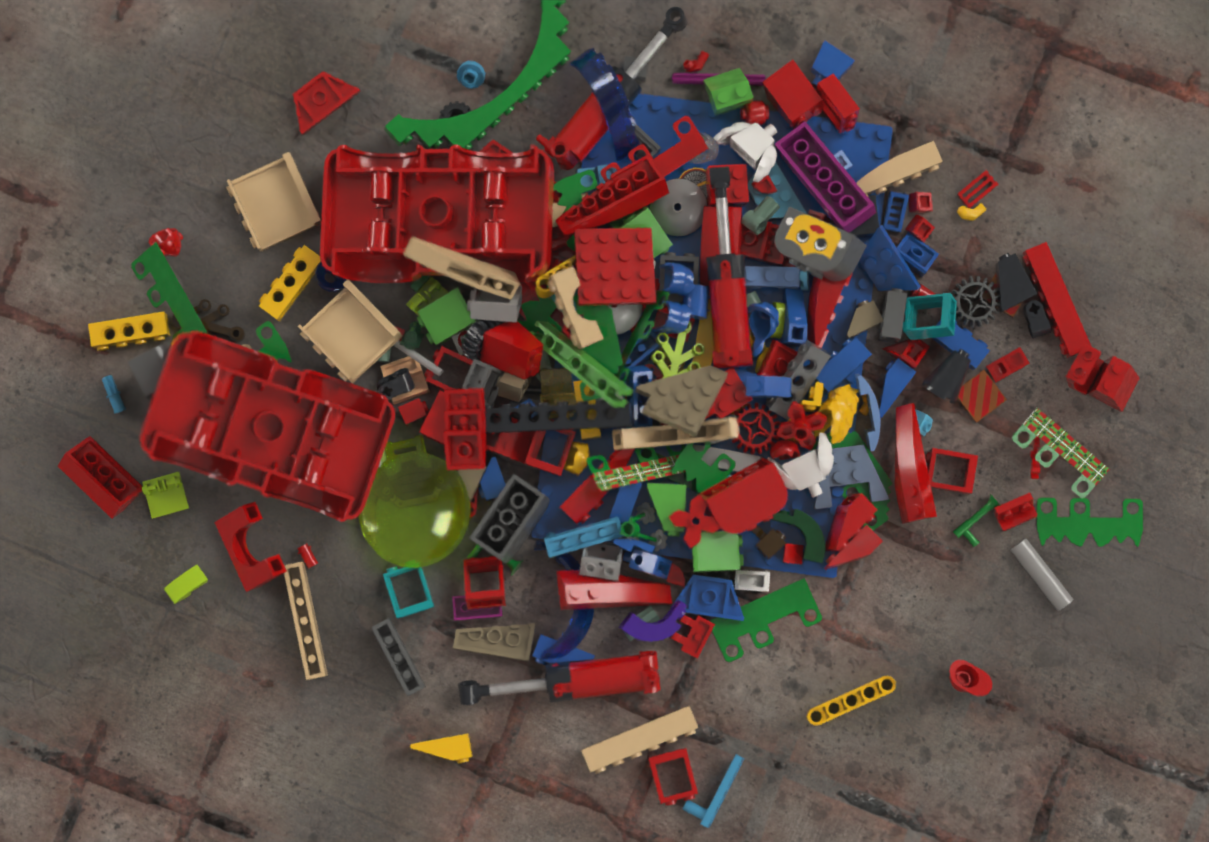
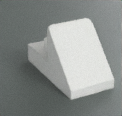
[734,570,770,592]

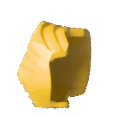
[564,442,590,476]

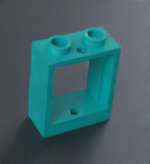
[902,293,957,340]
[383,560,435,619]

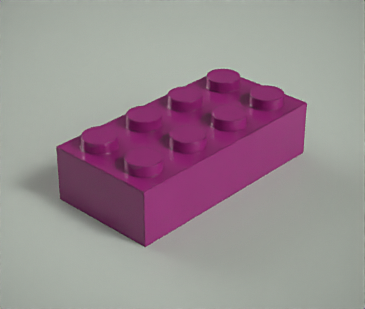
[452,595,503,621]

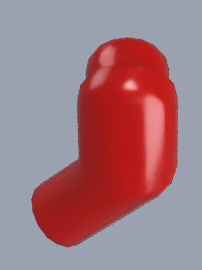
[683,51,709,73]

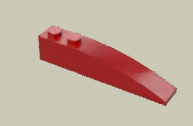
[555,155,669,235]
[807,274,852,348]
[895,403,937,524]
[560,449,635,525]
[556,570,672,610]

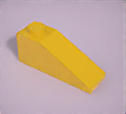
[410,733,473,763]

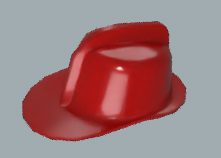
[949,660,993,696]

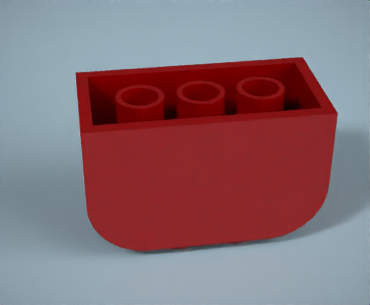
[697,458,788,534]

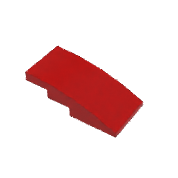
[700,206,742,286]
[740,217,795,267]
[443,388,486,470]

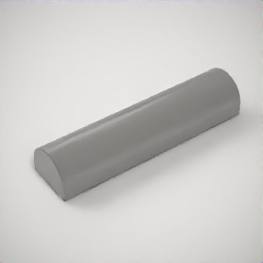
[1010,538,1074,611]

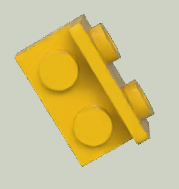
[799,382,824,412]

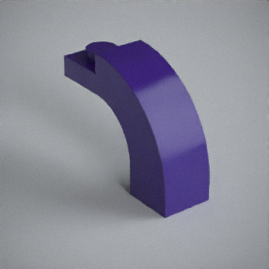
[619,600,687,642]

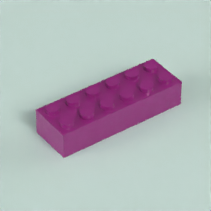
[775,122,876,233]

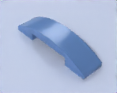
[855,373,880,451]

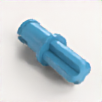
[102,375,126,414]

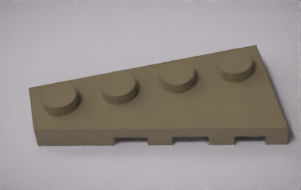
[453,623,536,662]

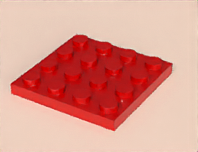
[574,228,656,306]

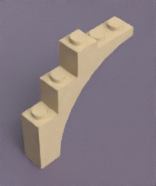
[612,418,738,450]

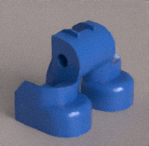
[652,262,710,334]

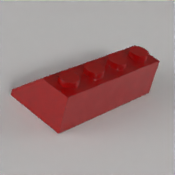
[57,436,143,519]

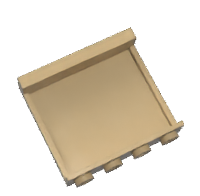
[226,152,321,252]
[298,280,403,384]

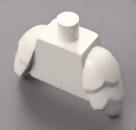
[713,122,777,182]
[767,433,834,498]

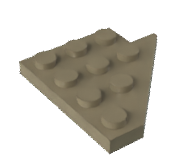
[635,365,728,437]

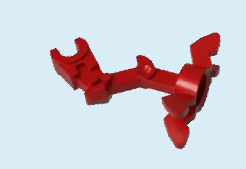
[1030,436,1040,479]

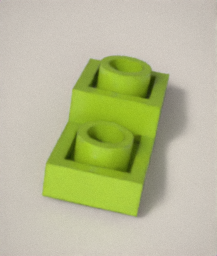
[164,565,208,604]

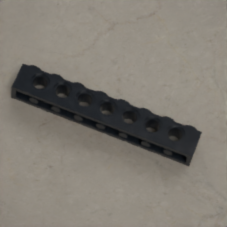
[485,399,633,433]

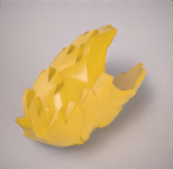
[813,384,859,444]

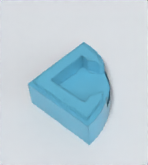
[799,271,809,290]

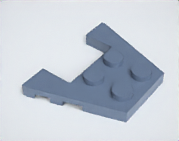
[814,445,889,509]

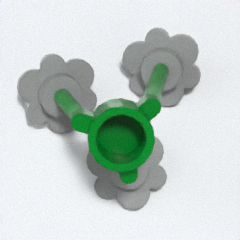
[618,502,667,552]

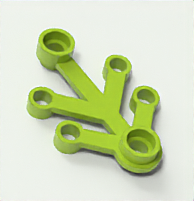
[651,321,705,379]

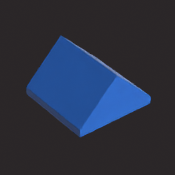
[897,232,939,278]

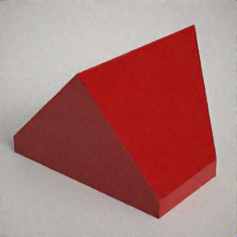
[882,339,930,370]

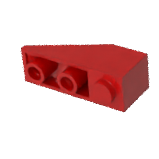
[824,525,883,570]

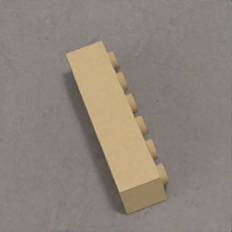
[284,562,328,680]
[582,706,698,774]

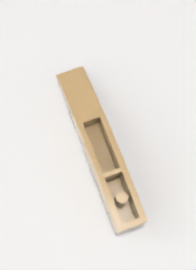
[856,141,943,197]
[404,237,520,300]

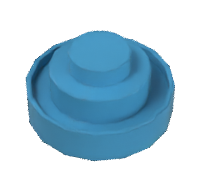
[457,61,485,89]

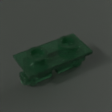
[400,321,424,349]

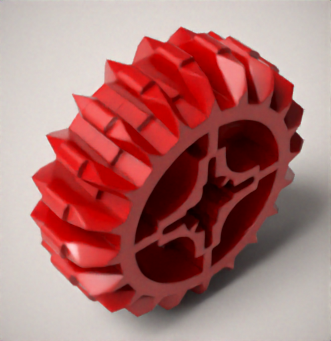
[731,403,780,455]

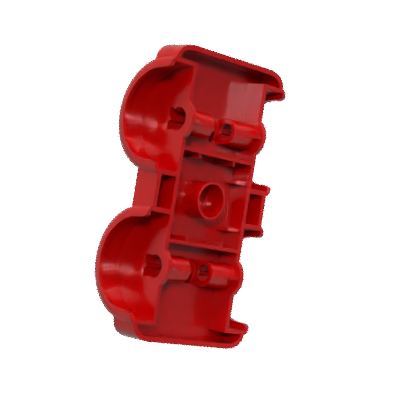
[320,145,554,283]
[139,331,395,522]

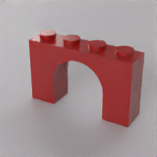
[214,501,287,592]

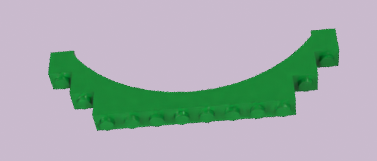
[384,0,571,150]

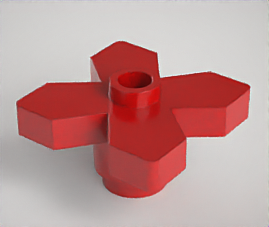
[776,401,827,450]
[669,495,721,548]

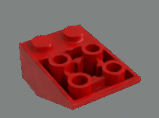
[486,413,546,463]
[825,493,877,551]

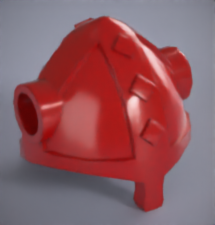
[149,228,183,257]

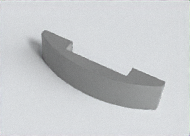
[693,444,763,472]

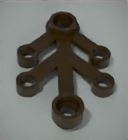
[172,299,245,342]

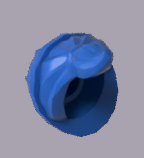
[748,302,779,357]

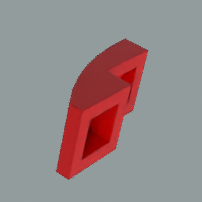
[986,347,1030,382]

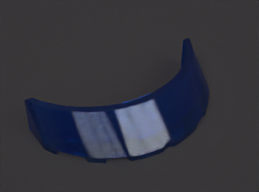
[570,48,640,161]
[534,541,594,659]

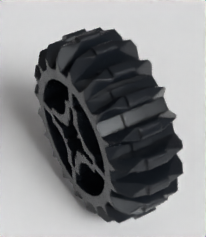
[461,319,505,361]

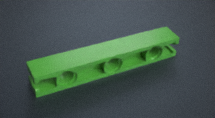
[530,321,633,407]

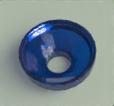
[315,262,347,292]

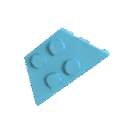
[748,163,807,220]

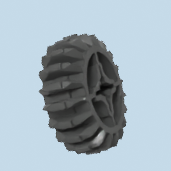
[951,276,1000,328]

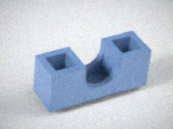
[745,266,799,289]

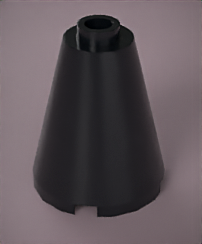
[922,349,971,404]

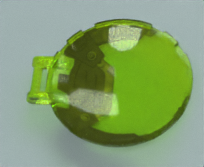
[359,435,471,568]

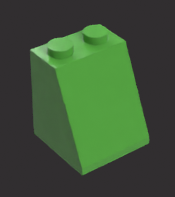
[703,68,754,116]
[608,206,673,259]
[417,288,476,347]
[647,483,686,537]
[692,531,744,572]

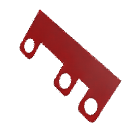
[600,116,709,182]

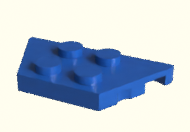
[859,225,921,291]
[670,575,744,621]

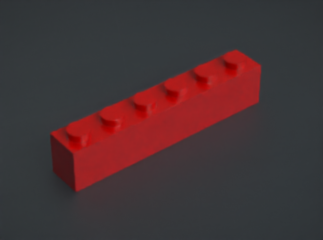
[1022,242,1092,358]

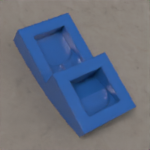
[613,539,656,554]

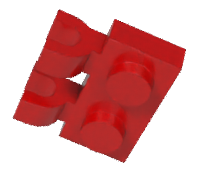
[670,615,715,659]

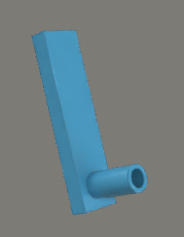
[543,516,623,558]
[683,754,745,828]

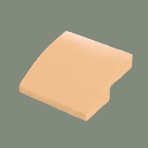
[380,356,430,405]

